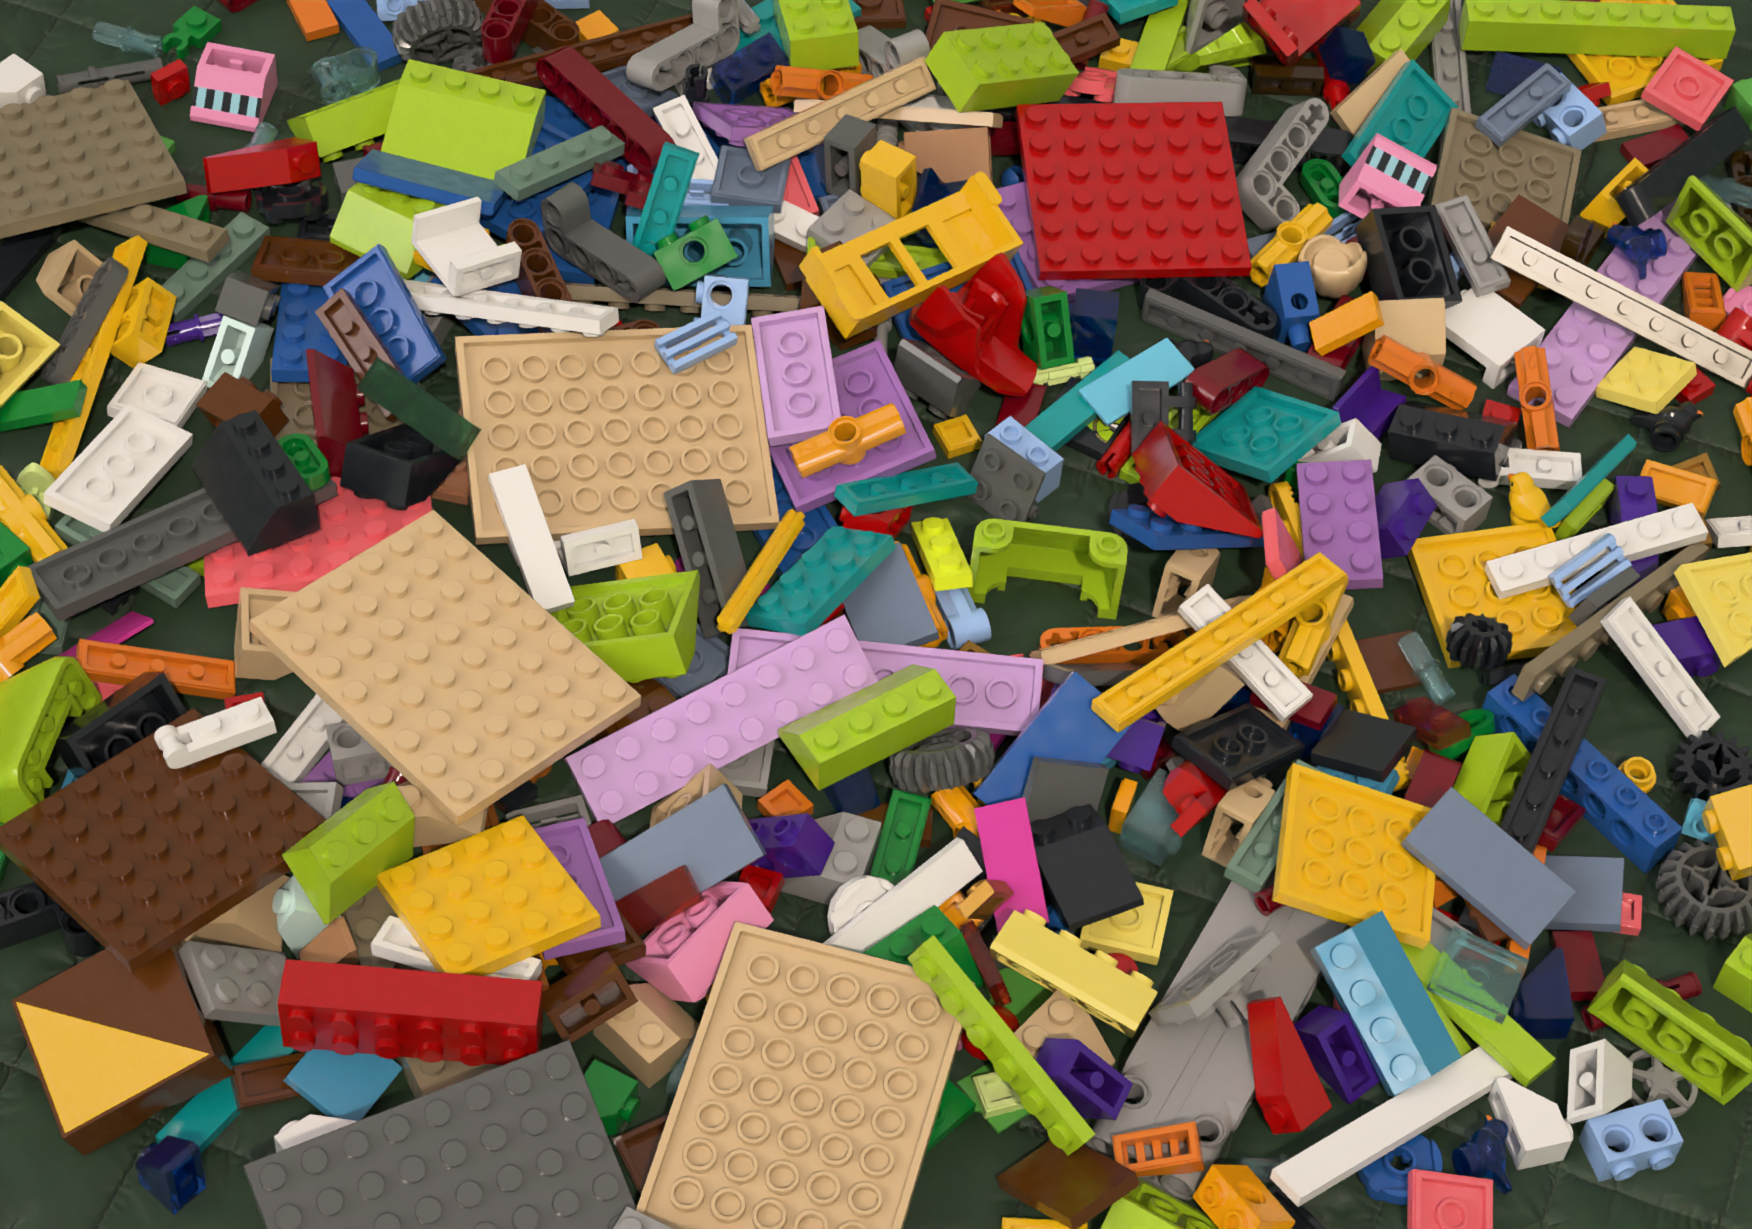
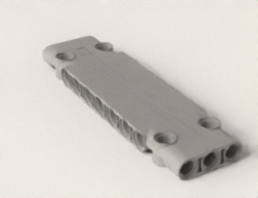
[1085,870,1349,1200]

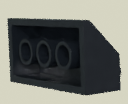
[191,410,320,557]

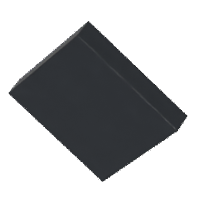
[1311,709,1417,782]

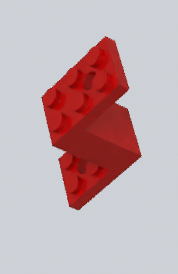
[1243,0,1361,66]

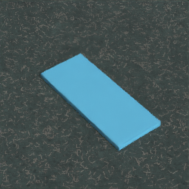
[1078,338,1195,426]

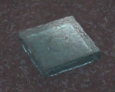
[1426,926,1529,1024]

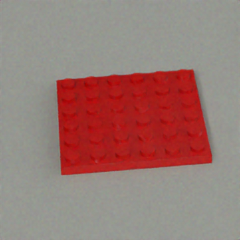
[1015,101,1252,280]

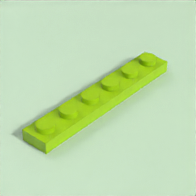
[907,935,1095,1156]

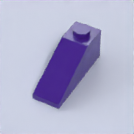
[1606,476,1658,588]

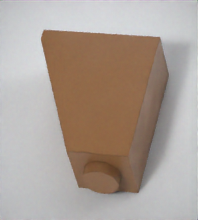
[898,127,993,190]

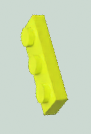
[911,517,973,591]

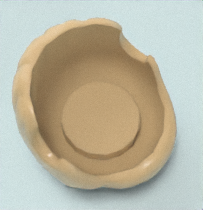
[1298,234,1367,298]

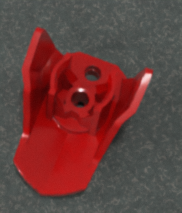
[909,252,1037,397]

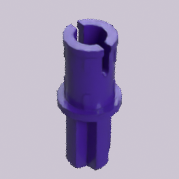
[166,312,224,347]

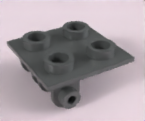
[966,433,1046,522]

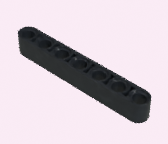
[1614,106,1752,228]

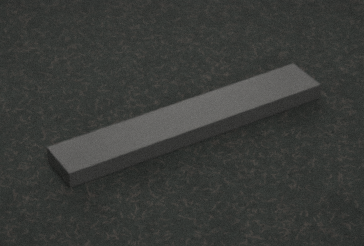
[1141,288,1347,402]

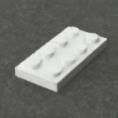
[44,404,193,532]

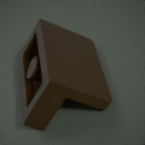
[1250,56,1324,97]

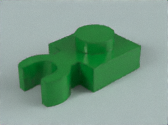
[162,6,222,60]

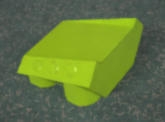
[1174,22,1266,73]

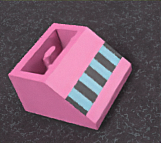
[190,42,278,133]
[1338,133,1437,219]

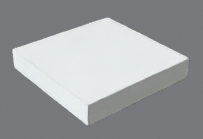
[107,362,207,429]

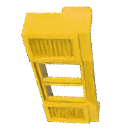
[798,172,1024,340]

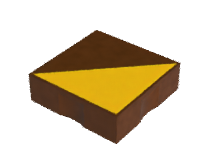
[11,941,235,1156]

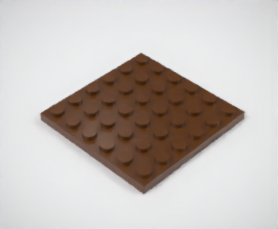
[0,708,326,973]

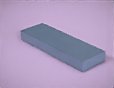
[1475,63,1572,147]

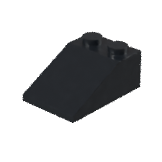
[340,422,466,510]
[1031,804,1144,931]

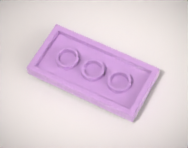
[751,305,841,447]

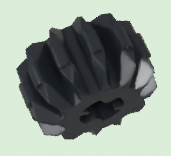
[1445,613,1513,672]

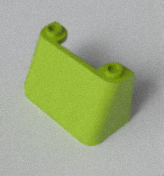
[967,519,1128,620]
[0,656,102,823]

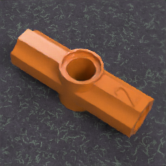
[770,65,873,100]
[1367,335,1477,410]
[1514,346,1560,452]

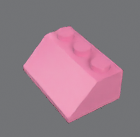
[626,881,774,1003]

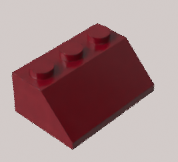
[306,349,369,478]

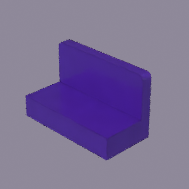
[1333,366,1407,439]

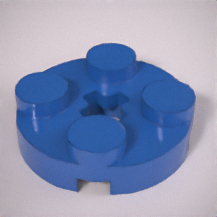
[1357,1134,1443,1205]

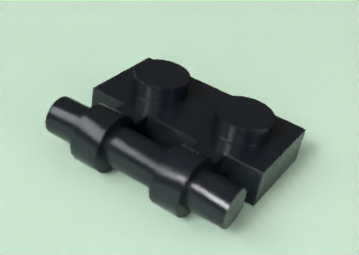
[1130,381,1197,456]

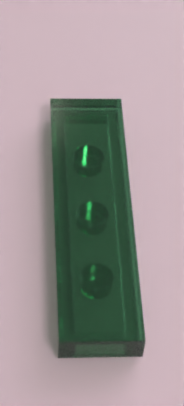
[357,357,481,461]

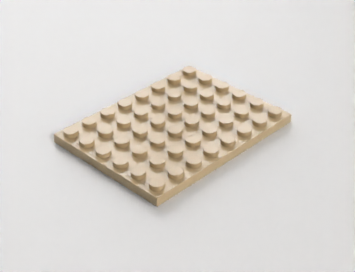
[454,325,780,545]
[249,510,641,827]
[636,921,975,1229]

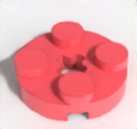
[1064,67,1117,102]

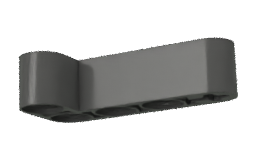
[541,182,666,303]

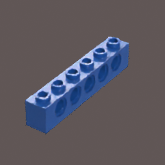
[1482,674,1683,874]

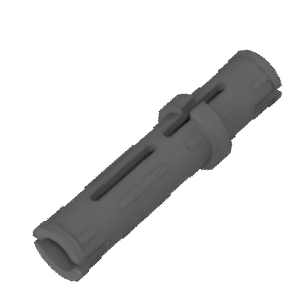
[56,57,163,95]

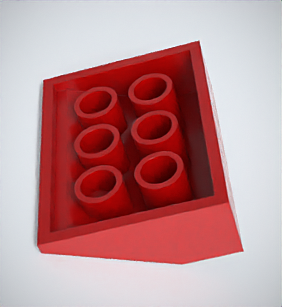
[1132,421,1263,538]

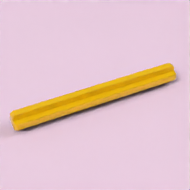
[717,509,805,635]

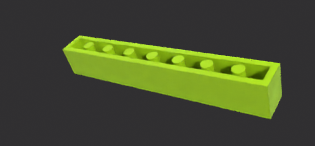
[1458,0,1736,59]

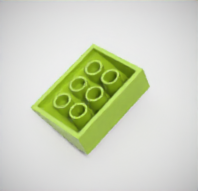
[381,59,546,180]
[550,570,700,683]

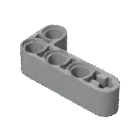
[626,0,740,92]
[858,25,934,81]
[1113,65,1247,116]
[1236,98,1329,232]

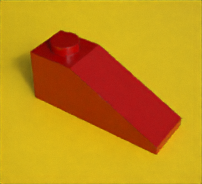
[203,137,321,194]
[1247,996,1332,1134]

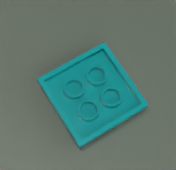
[1193,386,1341,483]

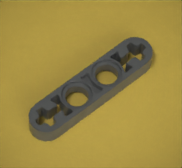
[41,257,128,385]

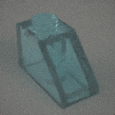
[1119,768,1185,866]

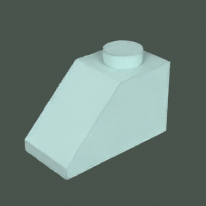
[202,315,274,388]
[272,874,341,959]

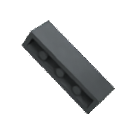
[664,479,756,639]

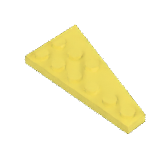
[1674,552,1752,668]

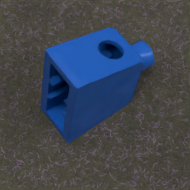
[1262,261,1319,353]

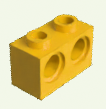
[110,277,177,369]

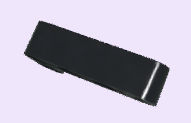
[1136,276,1278,339]
[0,882,101,957]

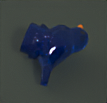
[1606,222,1667,280]
[1452,1115,1513,1194]

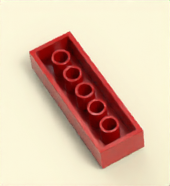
[277,959,543,1066]

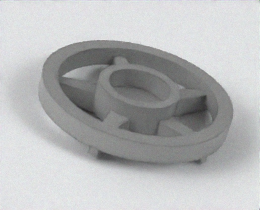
[1628,1049,1698,1118]

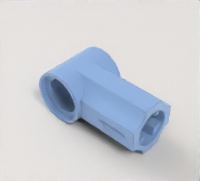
[934,588,991,650]

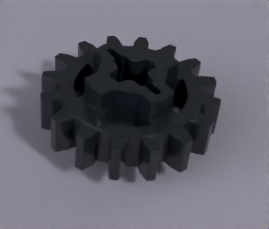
[1671,730,1752,802]

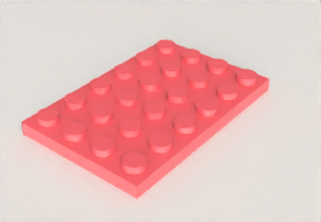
[204,476,433,608]

